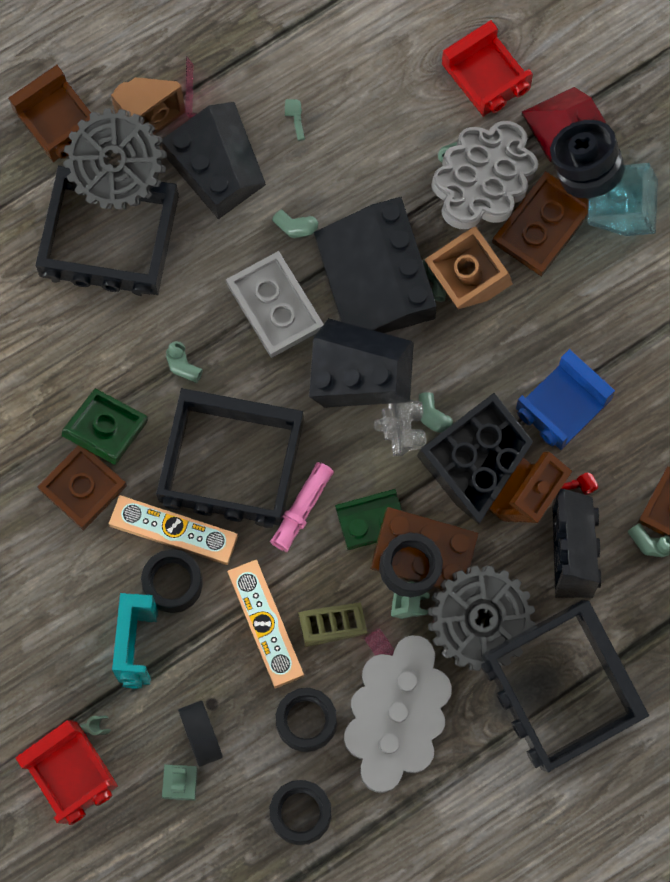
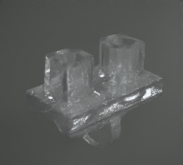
[374,400,426,456]

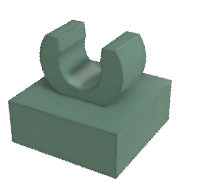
[391,581,430,619]
[162,764,198,801]

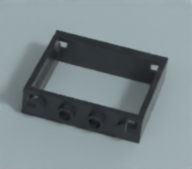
[35,165,179,296]
[156,388,304,528]
[481,600,650,772]

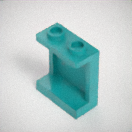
[112,593,158,689]

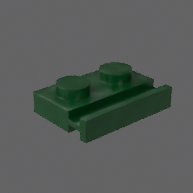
[335,489,402,551]

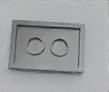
[226,251,324,358]

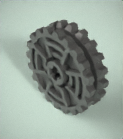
[63,108,167,210]
[428,566,535,671]

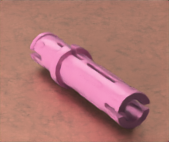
[270,462,334,552]

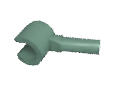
[285,99,305,141]
[81,715,111,735]

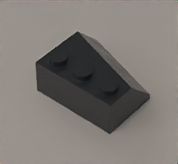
[162,102,266,219]
[309,318,414,408]
[417,393,533,524]
[552,489,601,598]

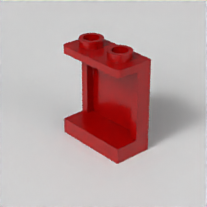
[442,20,533,117]
[15,720,118,825]

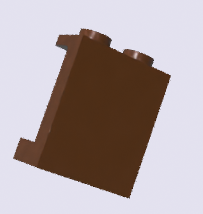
[8,65,91,162]
[489,452,572,523]

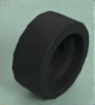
[379,533,443,598]
[141,549,203,613]
[275,687,337,752]
[178,701,223,767]
[269,780,332,845]

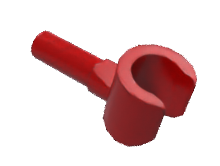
[561,473,598,495]

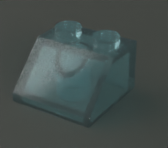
[587,163,658,236]

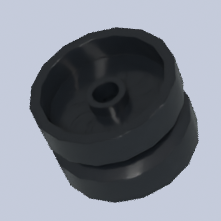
[550,120,625,199]

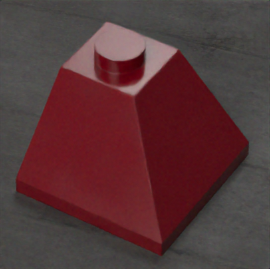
[522,87,606,162]

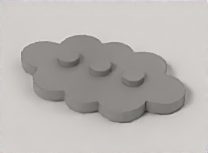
[431,121,539,229]
[344,635,452,793]

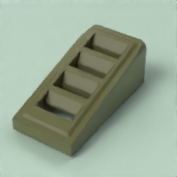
[298,602,368,647]

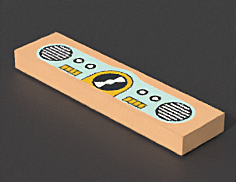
[109,495,238,565]
[227,559,304,689]

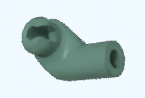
[272,209,318,238]
[166,341,203,383]
[419,392,453,433]

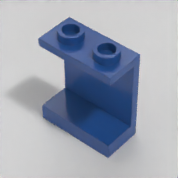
[516,349,615,450]

